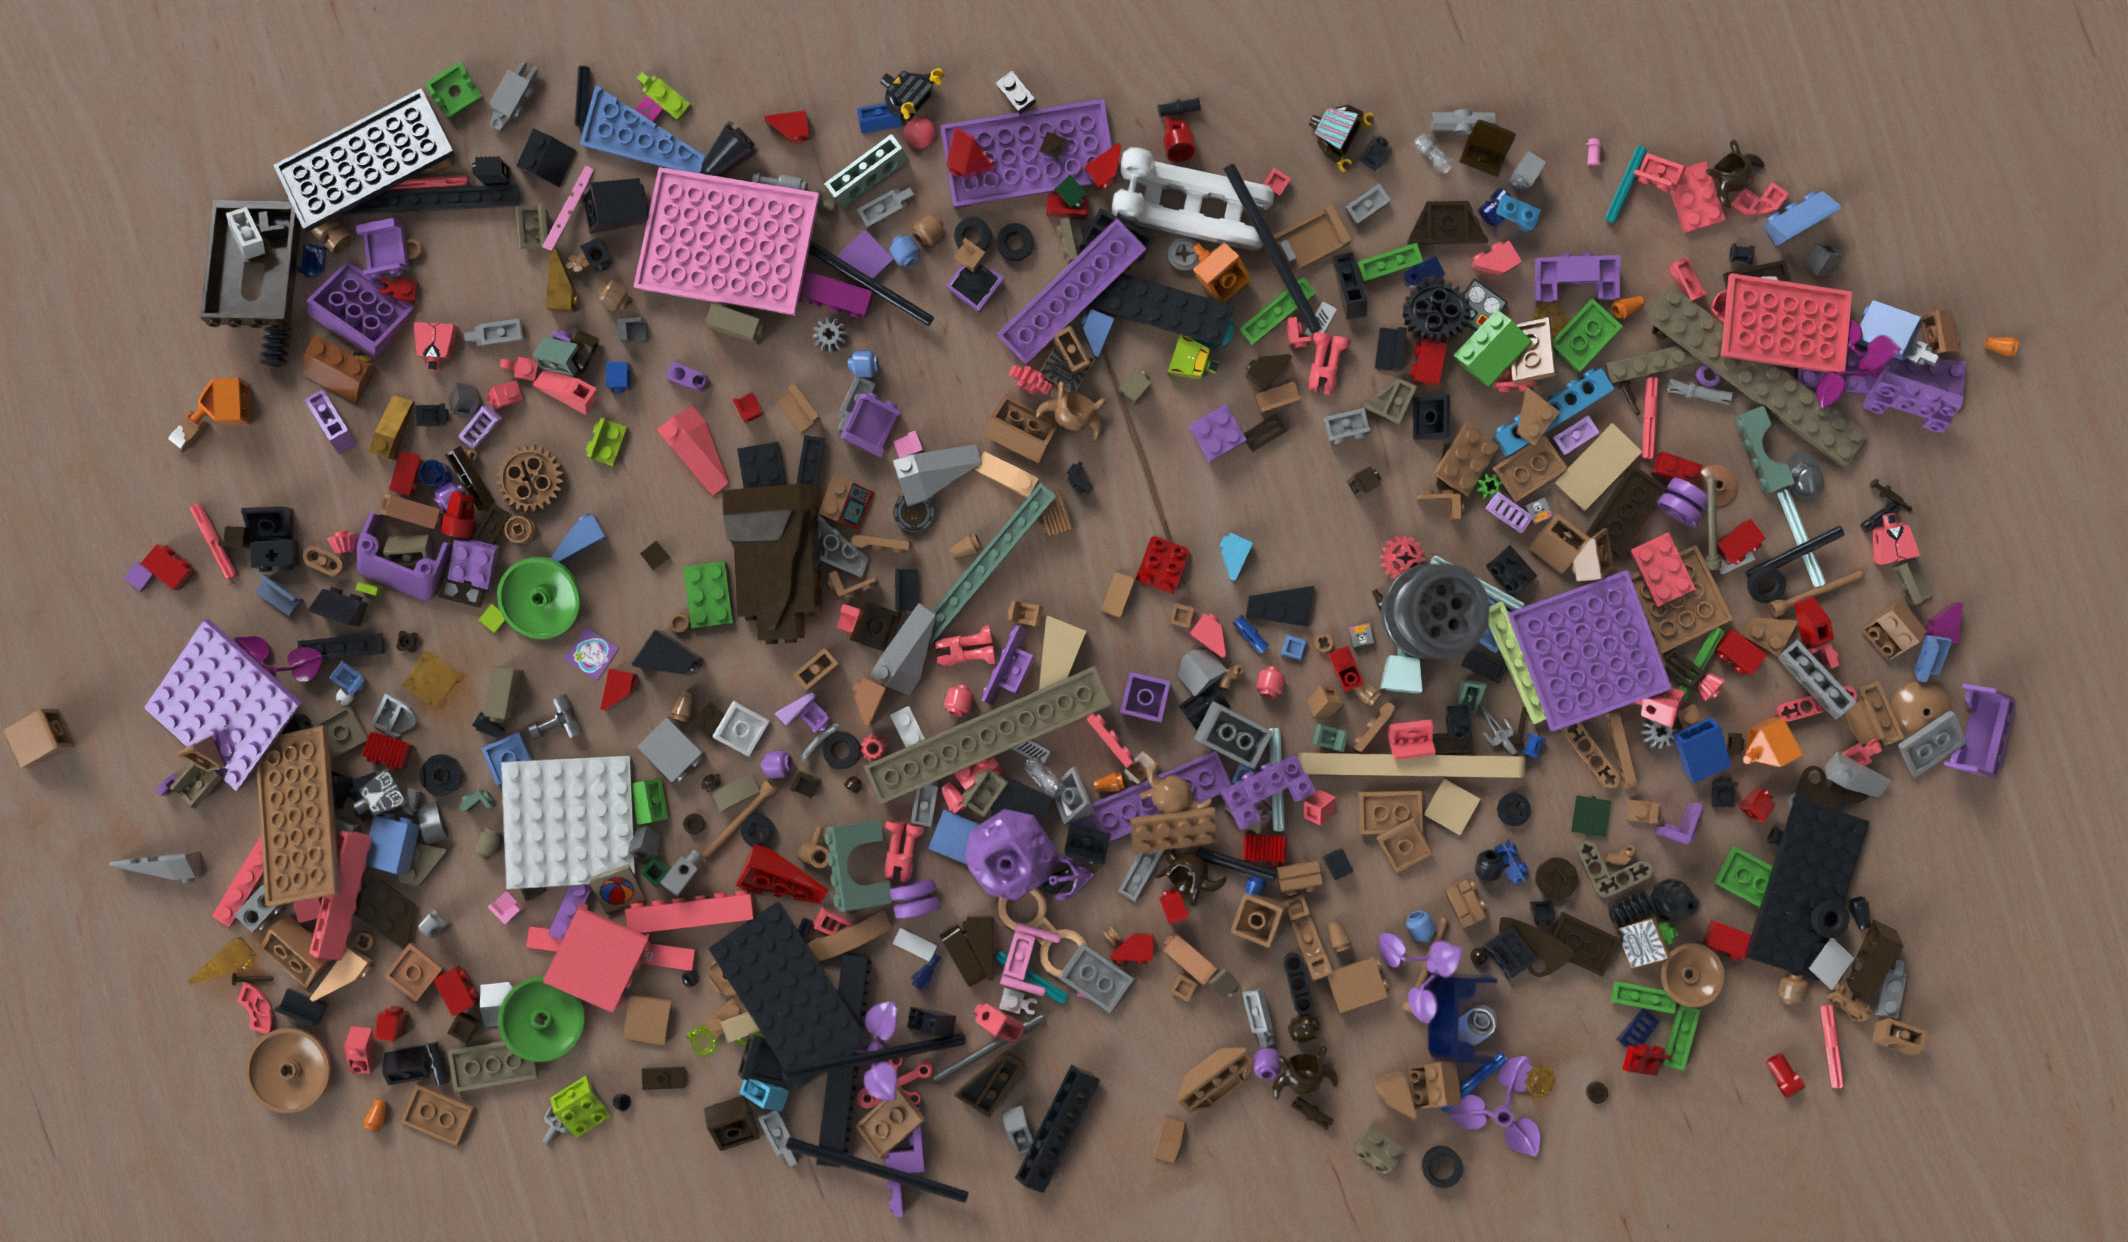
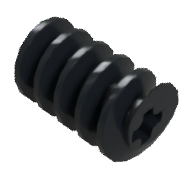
[259,326,292,367]
[1608,890,1656,930]

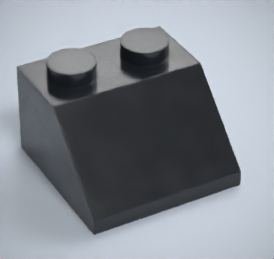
[516,128,576,188]
[308,586,368,626]

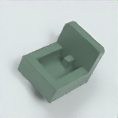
[1312,724,1348,752]
[458,789,495,812]

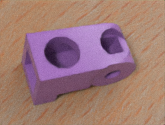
[666,361,709,392]

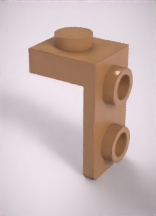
[1416,490,1464,520]
[827,571,878,599]

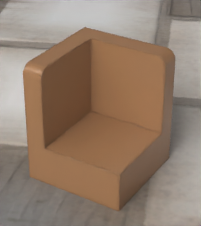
[954,238,986,273]
[1307,685,1344,719]

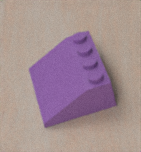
[307,261,415,360]

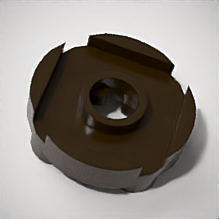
[1535,857,1578,900]

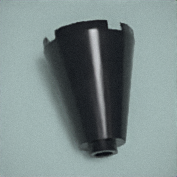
[702,121,759,177]

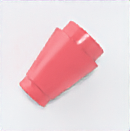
[940,782,968,814]

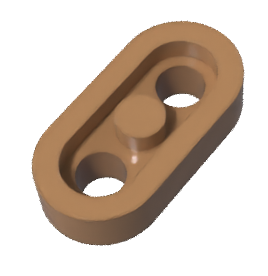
[303,546,345,576]

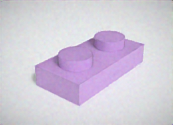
[1552,415,1600,456]

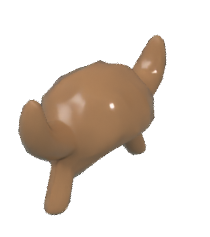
[1035,382,1107,441]
[1140,763,1212,814]

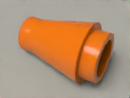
[1612,295,1645,319]
[1985,337,2019,358]
[1094,771,1126,793]
[363,1099,387,1132]

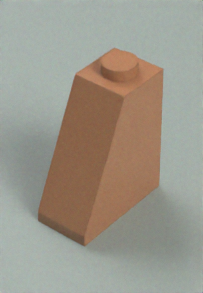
[379,493,442,529]
[1163,932,1217,985]

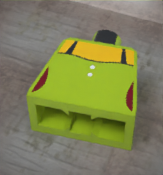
[1167,335,1219,379]

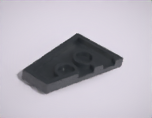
[1246,586,1314,627]

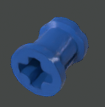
[1522,733,1547,759]

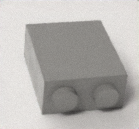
[637,717,705,782]

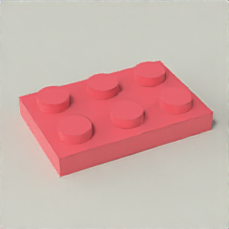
[1670,161,1726,234]
[1629,532,1695,607]
[1086,713,1133,768]

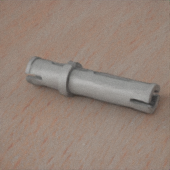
[1667,379,1732,405]

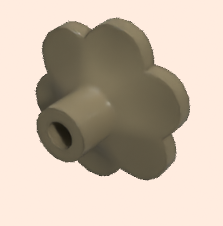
[815,189,836,211]

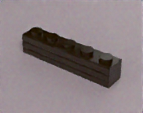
[445,446,495,511]

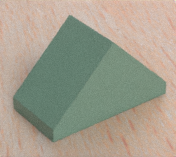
[1456,679,1486,716]

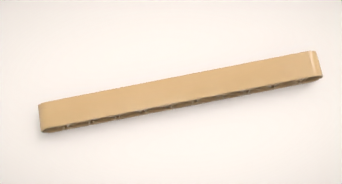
[1298,753,1526,778]

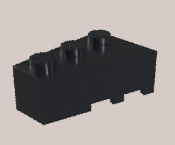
[1079,208,1155,260]

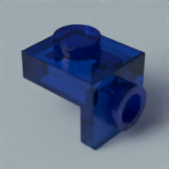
[297,243,327,278]

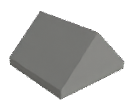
[1051,767,1095,825]

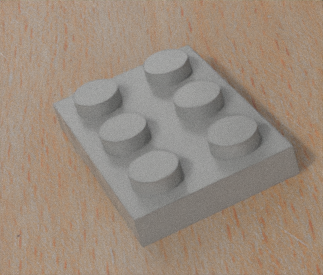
[1898,710,1967,778]
[1058,942,1134,1013]

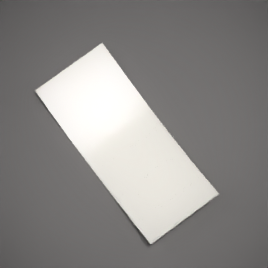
[892,928,937,961]

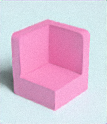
[894,431,924,458]
[488,891,524,924]

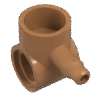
[798,827,830,868]

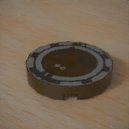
[893,495,935,533]

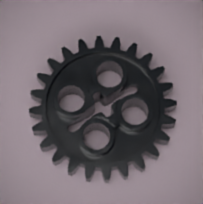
[1403,280,1471,344]

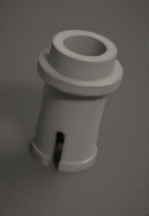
[401,788,421,815]

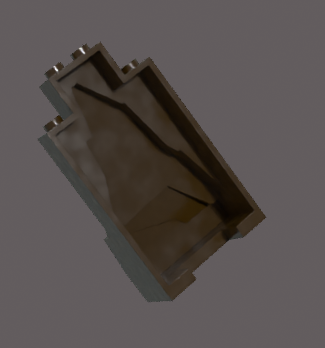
[722,483,823,645]

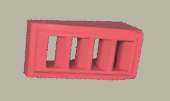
[813,907,855,935]

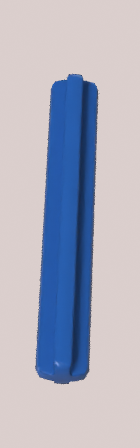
[1441,1052,1508,1113]

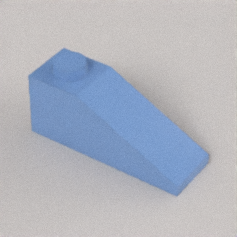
[550,514,608,563]

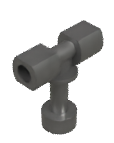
[528,694,583,740]

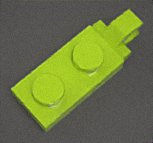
[637,72,691,121]

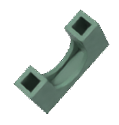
[825,820,892,911]

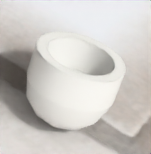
[336,687,355,706]

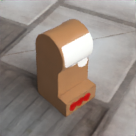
[168,410,210,452]

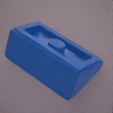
[857,104,902,134]

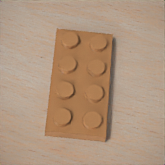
[1130,807,1216,854]

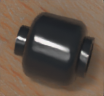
[1475,850,1504,881]

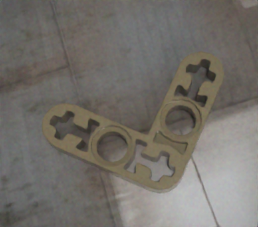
[1576,840,1653,897]

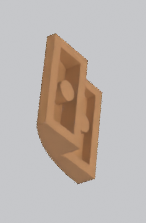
[623,994,672,1045]

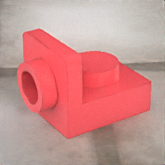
[1287,317,1312,348]

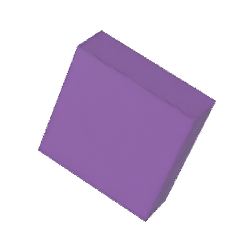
[124,562,155,591]

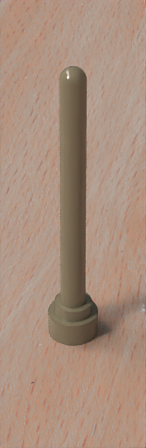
[1705,475,1722,570]

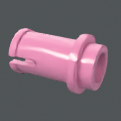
[1586,138,1603,166]

